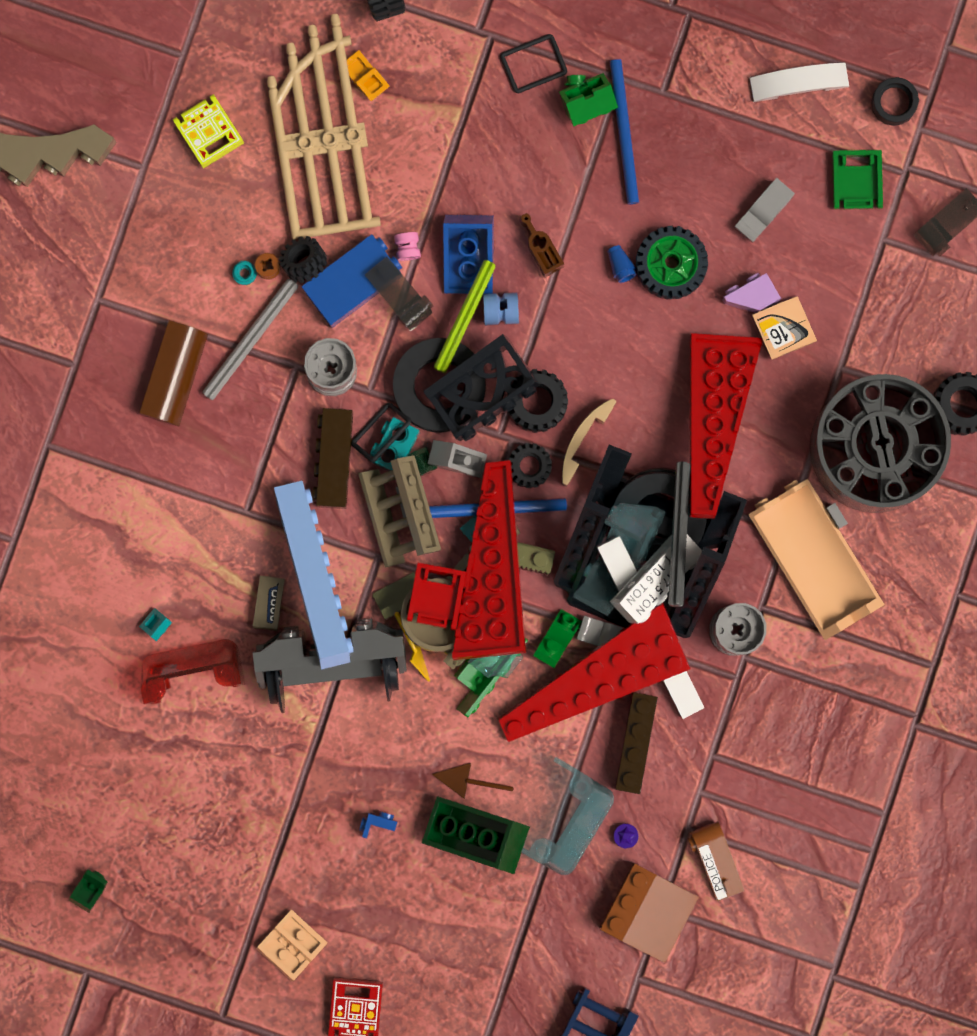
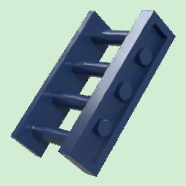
[561,987,639,1036]

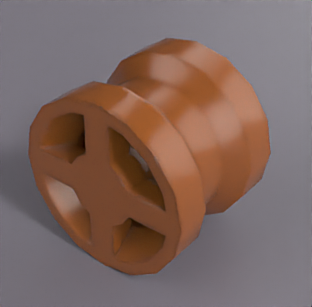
[255,253,280,280]

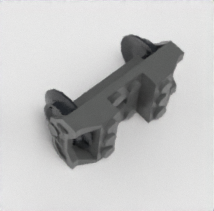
[253,618,407,713]

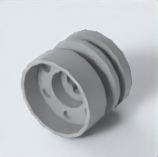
[304,338,357,396]
[709,603,766,656]

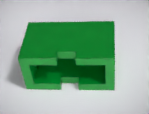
[559,73,618,126]

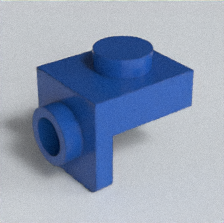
[359,811,398,839]

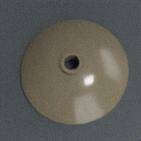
[401,578,464,652]

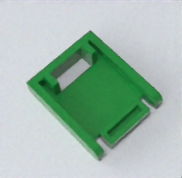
[832,150,883,210]

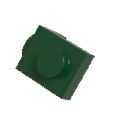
[68,869,108,913]

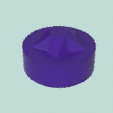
[614,824,639,848]

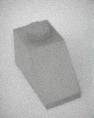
[428,440,487,478]

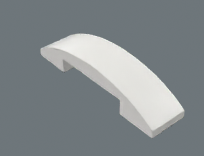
[750,63,849,102]

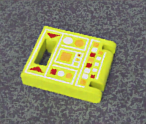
[172,94,244,169]

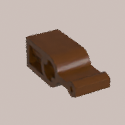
[521,213,564,278]

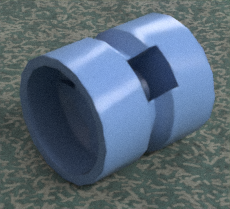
[483,292,519,325]

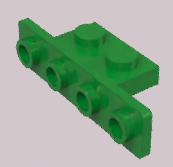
[454,638,528,718]

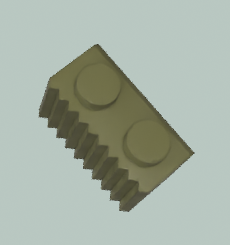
[518,542,555,575]

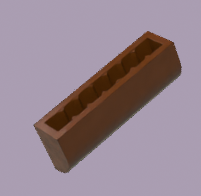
[140,320,208,427]

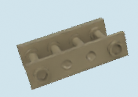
[358,455,441,567]

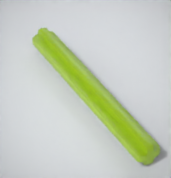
[434,260,495,373]

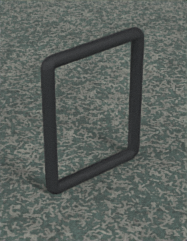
[500,34,567,93]
[351,403,411,462]

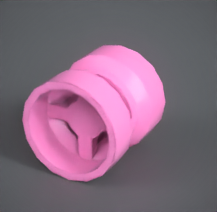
[394,232,421,261]

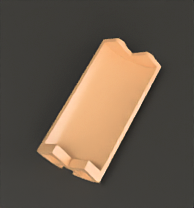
[748,479,884,640]

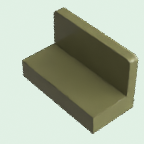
[373,572,415,620]

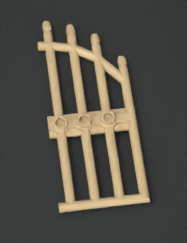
[267,14,381,240]

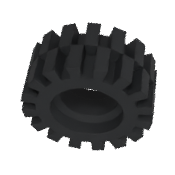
[279,236,327,283]
[509,443,552,488]

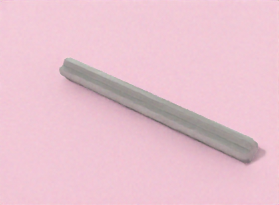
[203,279,298,400]

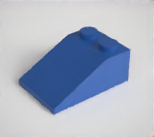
[443,215,494,294]

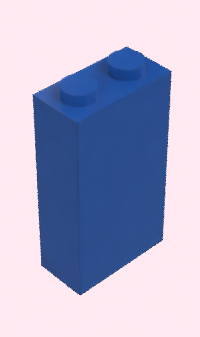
[302,234,402,328]

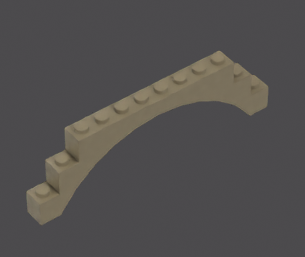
[0,124,117,187]

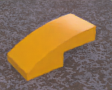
[347,50,390,101]

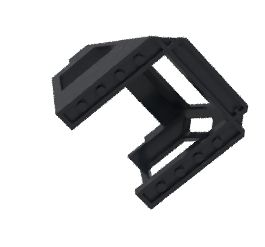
[553,444,747,638]

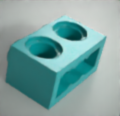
[370,417,420,471]

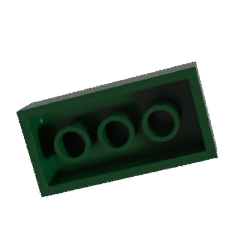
[422,796,530,874]

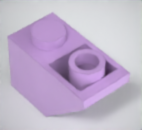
[722,273,781,313]

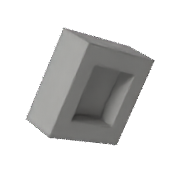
[826,503,848,529]

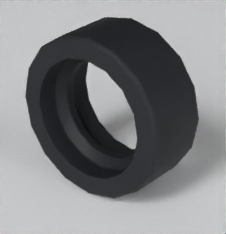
[871,77,919,126]

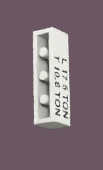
[610,535,702,624]

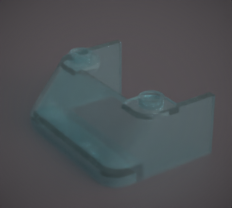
[573,503,665,616]
[522,757,614,875]

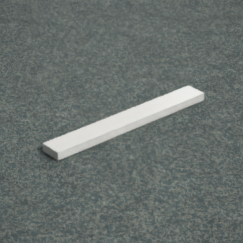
[596,535,704,719]

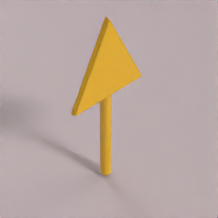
[394,612,430,682]

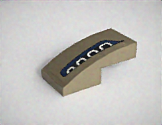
[253,576,285,631]

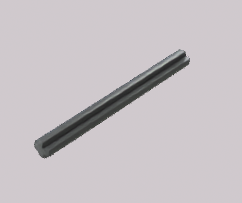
[668,461,691,607]

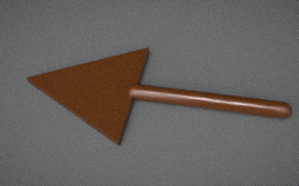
[432,763,514,799]

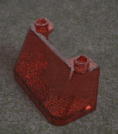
[141,639,246,705]

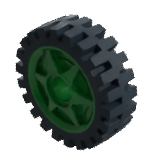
[636,226,708,300]

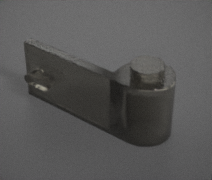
[914,188,977,257]
[365,256,434,332]

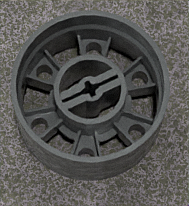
[810,374,951,513]

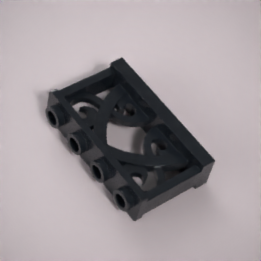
[423,334,540,441]

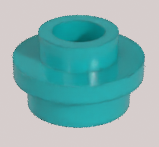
[232,261,257,285]

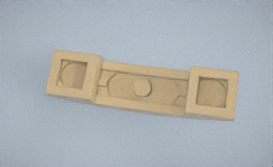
[562,399,617,487]

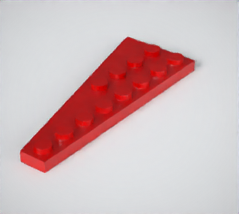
[690,333,762,519]
[452,460,526,660]
[499,602,690,742]

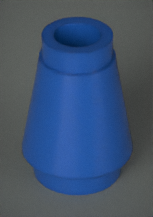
[607,245,636,283]

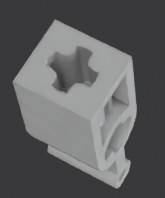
[735,178,795,243]
[577,616,623,646]

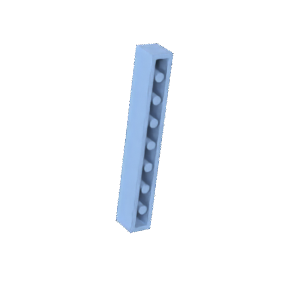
[274,481,354,669]

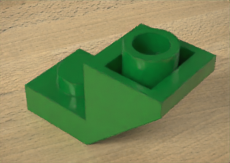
[533,609,582,668]

